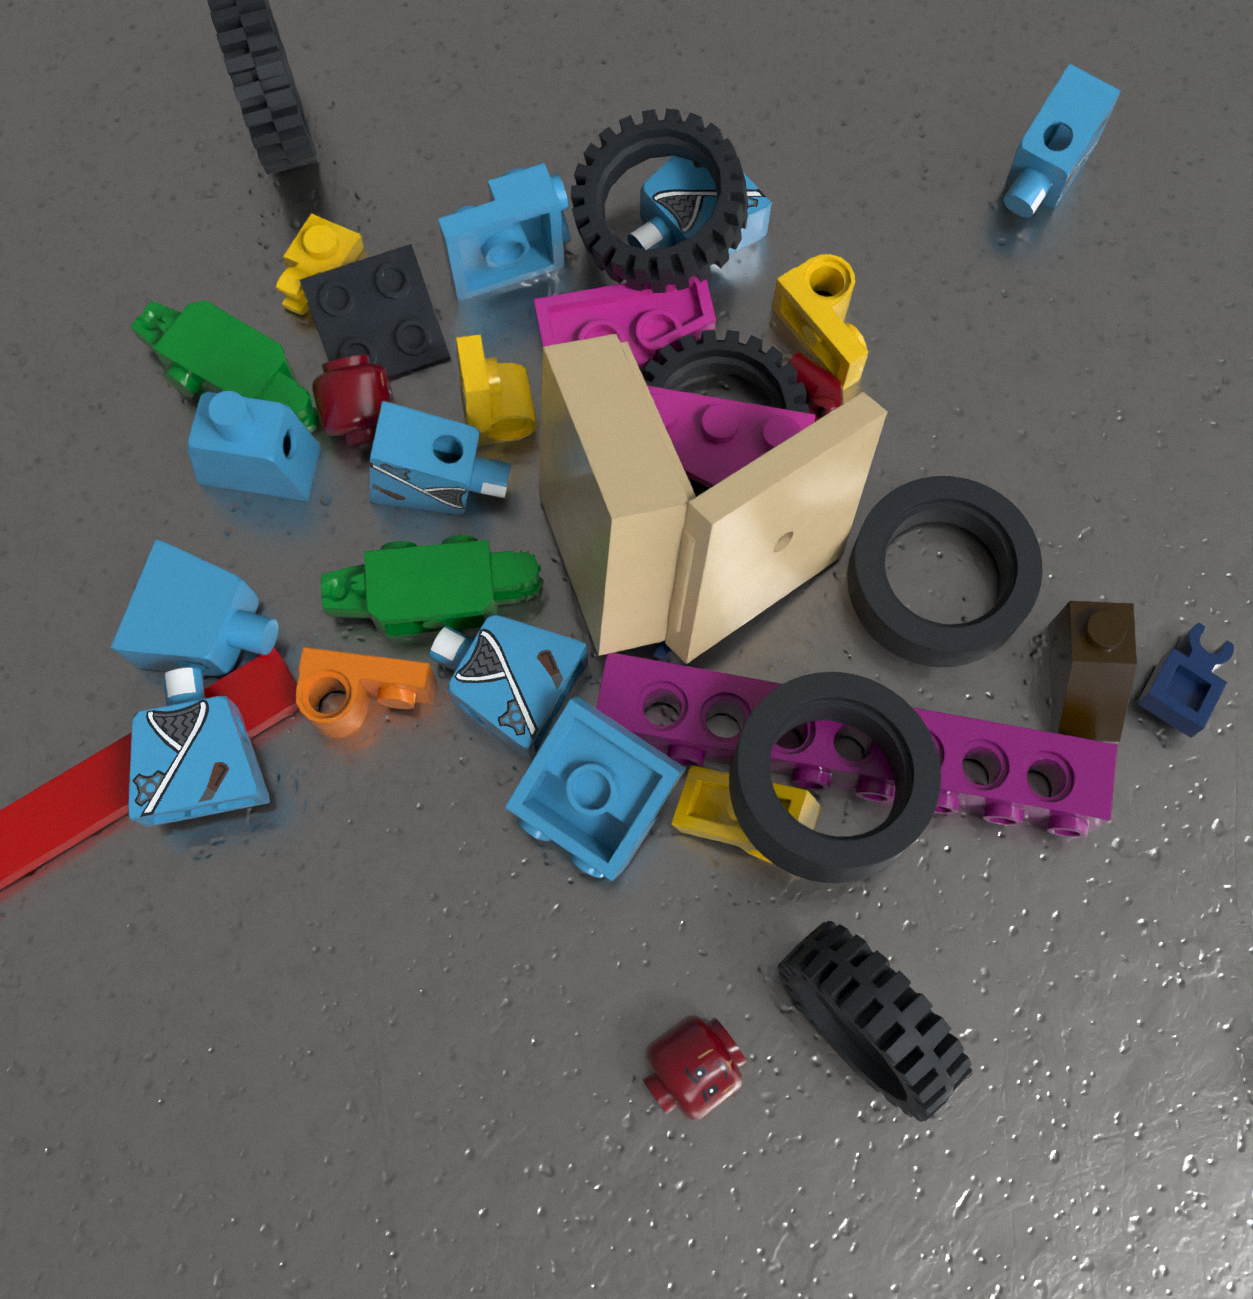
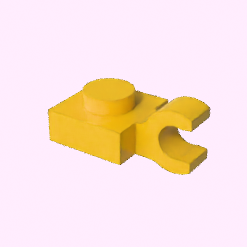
[276,213,364,316]

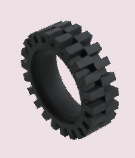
[207,0,317,175]

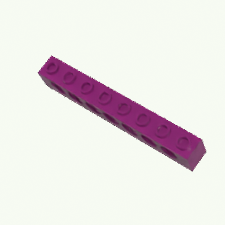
[596,653,1118,838]

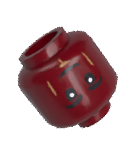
[312,355,395,446]
[642,1015,747,1120]

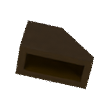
[1049,601,1137,744]

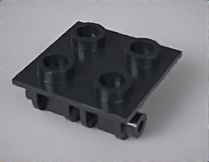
[300,244,450,377]

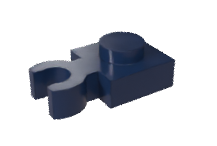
[1137,623,1234,738]

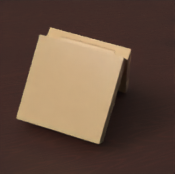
[538,334,888,664]

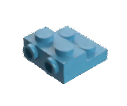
[438,163,571,302]
[505,696,686,881]

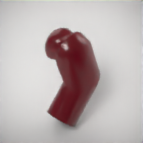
[787,351,844,422]

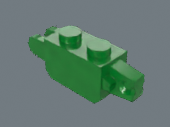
[131,300,319,433]
[321,535,544,640]

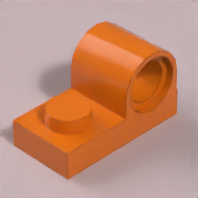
[296,647,437,738]

